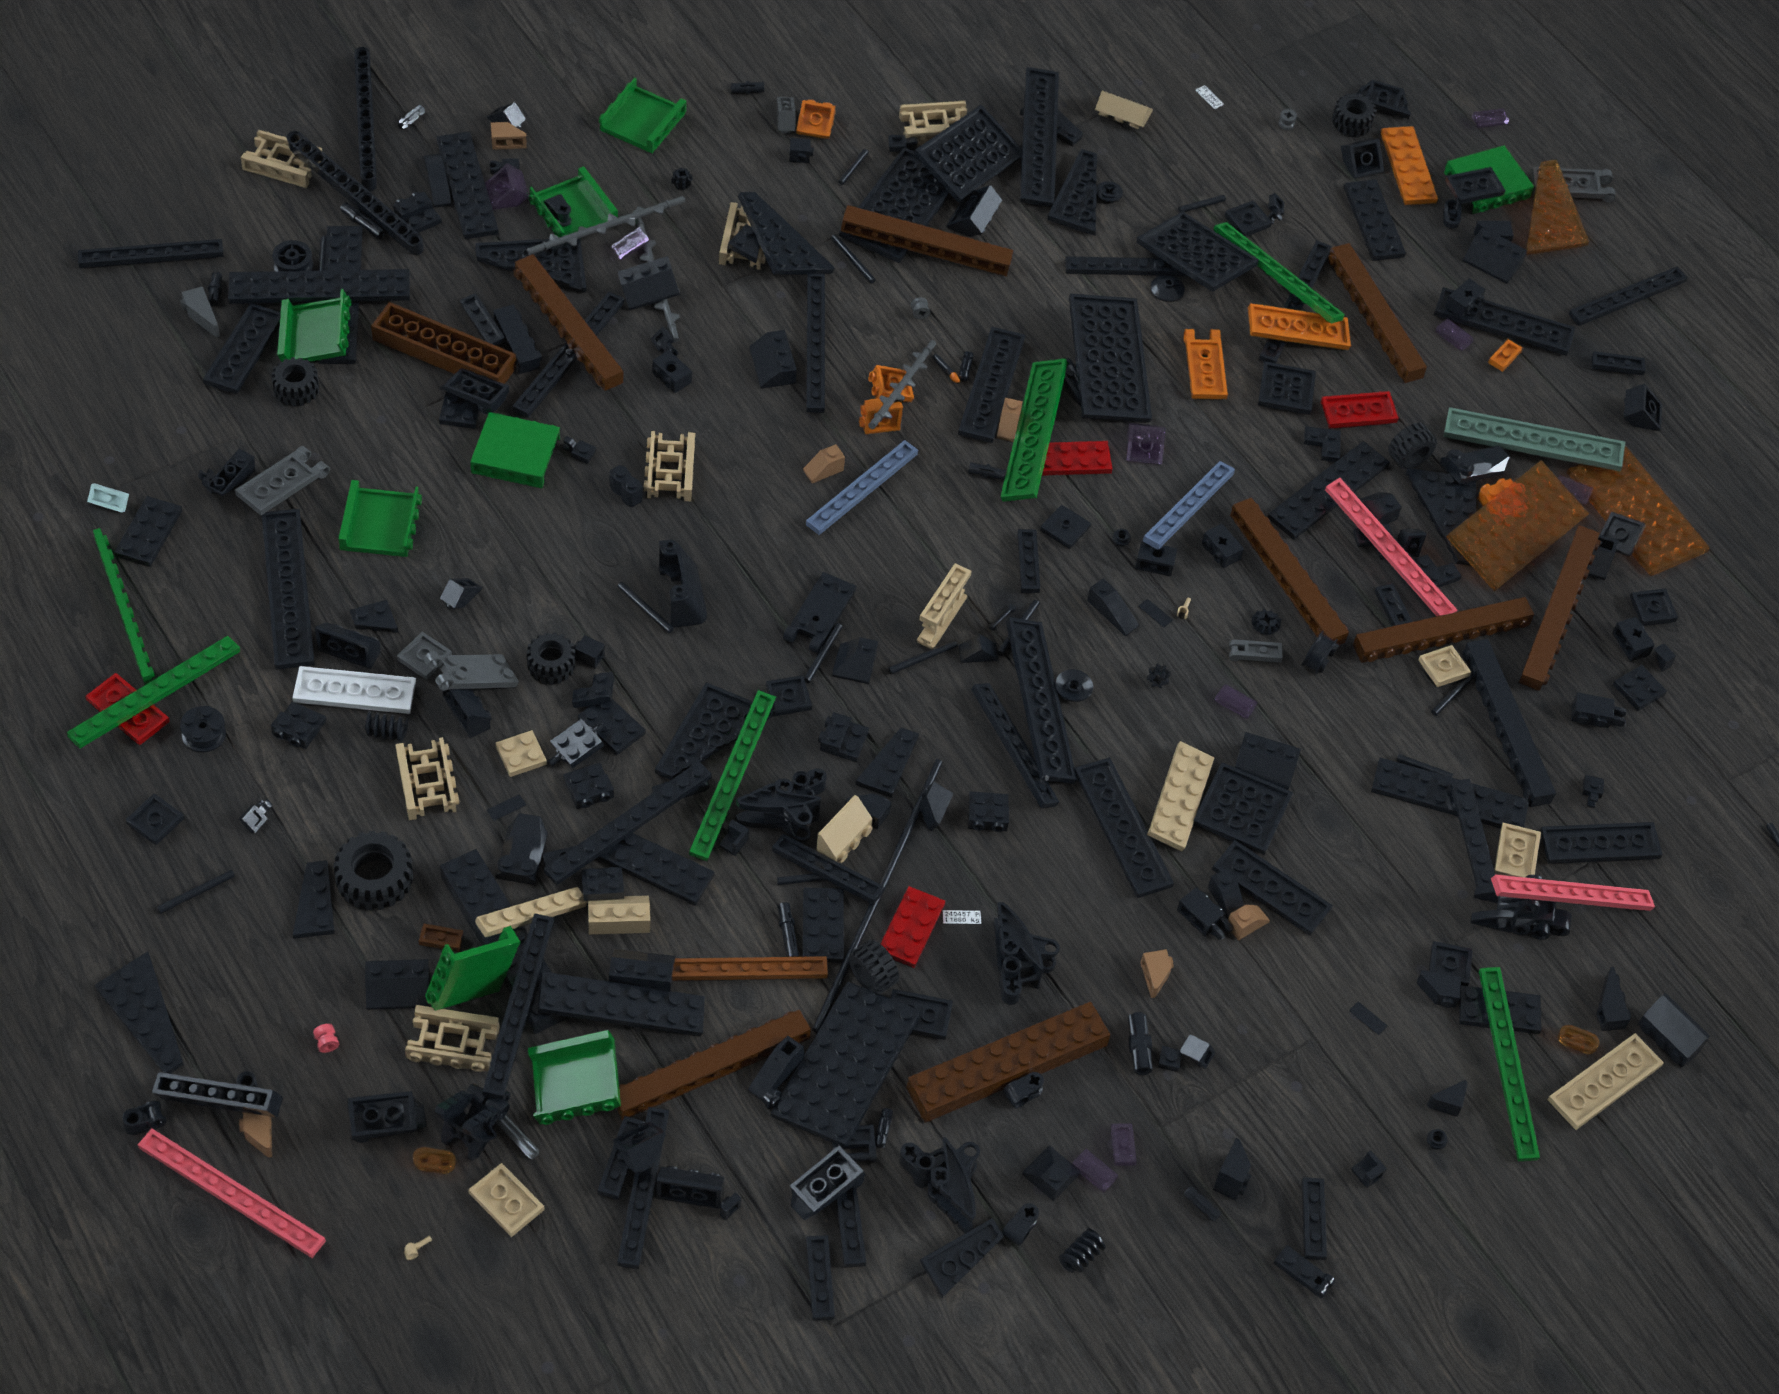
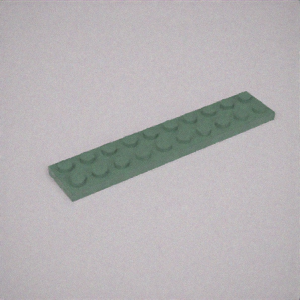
[1443,407,1625,471]

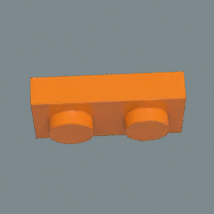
[1488,339,1522,372]

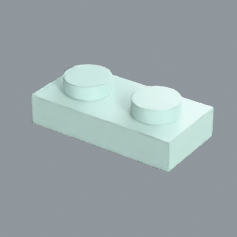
[87,483,129,512]

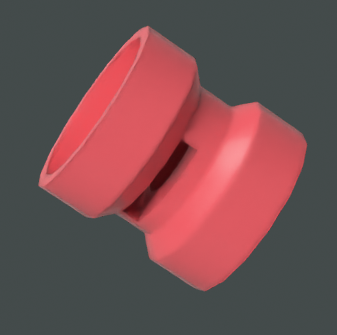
[313,1024,339,1053]

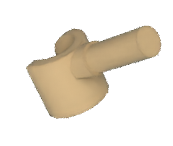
[1177,598,1191,619]
[404,1236,432,1260]

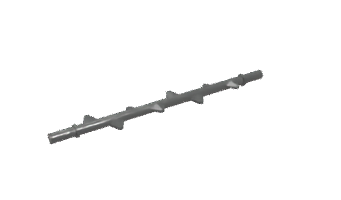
[527,196,685,255]
[633,210,680,343]
[868,340,936,429]

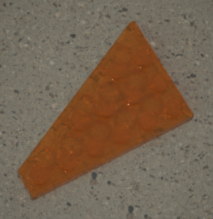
[1526,160,1589,255]

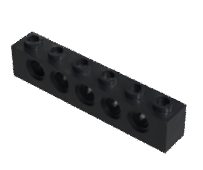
[152,1072,283,1118]

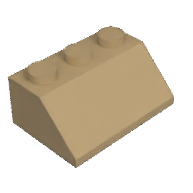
[1095,91,1153,129]
[816,795,872,863]
[588,896,650,935]

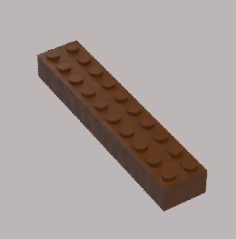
[906,1001,1111,1123]

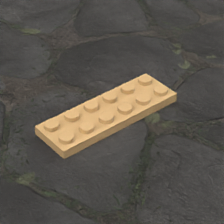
[1147,741,1214,851]
[1548,1033,1664,1130]

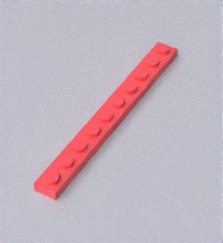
[1325,478,1458,616]
[1491,875,1655,911]
[138,1128,326,1258]

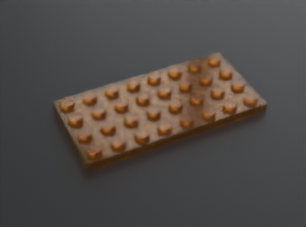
[1567,445,1710,577]
[1446,460,1589,591]

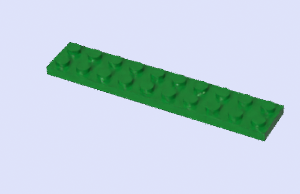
[1001,358,1068,502]

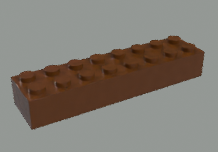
[371,302,516,384]

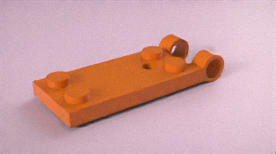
[1184,329,1228,399]

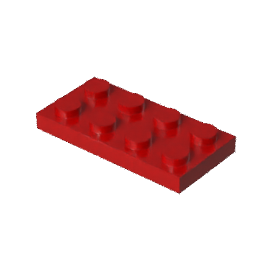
[1321,391,1399,428]
[1042,441,1113,476]
[86,673,170,746]
[881,886,946,968]

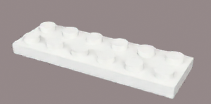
[293,666,416,714]

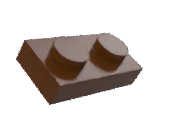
[419,923,464,952]

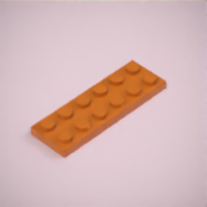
[1380,126,1438,205]
[1248,303,1351,350]

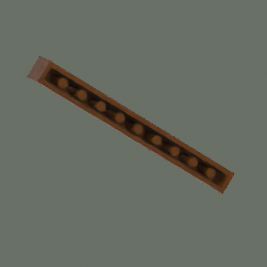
[840,205,1014,276]
[1328,243,1427,383]
[514,254,623,391]
[1230,497,1349,645]
[1518,525,1600,691]
[1353,597,1534,663]
[616,1009,811,1121]

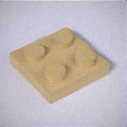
[1419,645,1471,687]
[496,730,547,777]

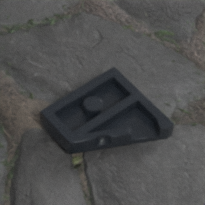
[727,224,759,263]

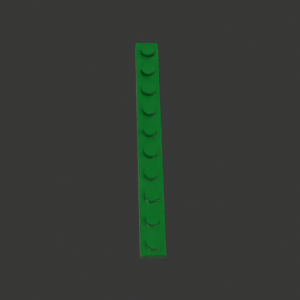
[1213,222,1345,324]
[93,528,155,685]
[67,636,240,749]
[689,690,776,862]
[1479,967,1540,1162]

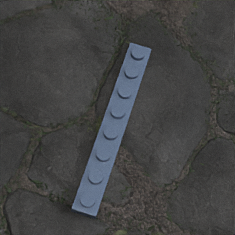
[806,440,918,535]
[1143,461,1235,550]

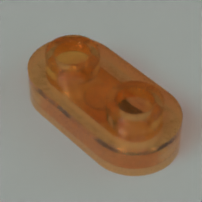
[1558,1025,1599,1054]
[413,1147,456,1174]

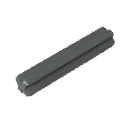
[495,1116,539,1159]

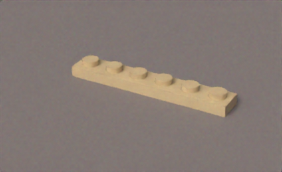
[475,887,588,937]

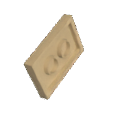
[1494,823,1541,877]
[469,1163,544,1237]

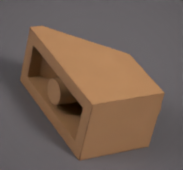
[491,122,527,150]
[997,398,1023,442]
[803,444,845,483]
[1228,905,1270,940]
[1140,950,1173,998]
[239,1112,272,1157]

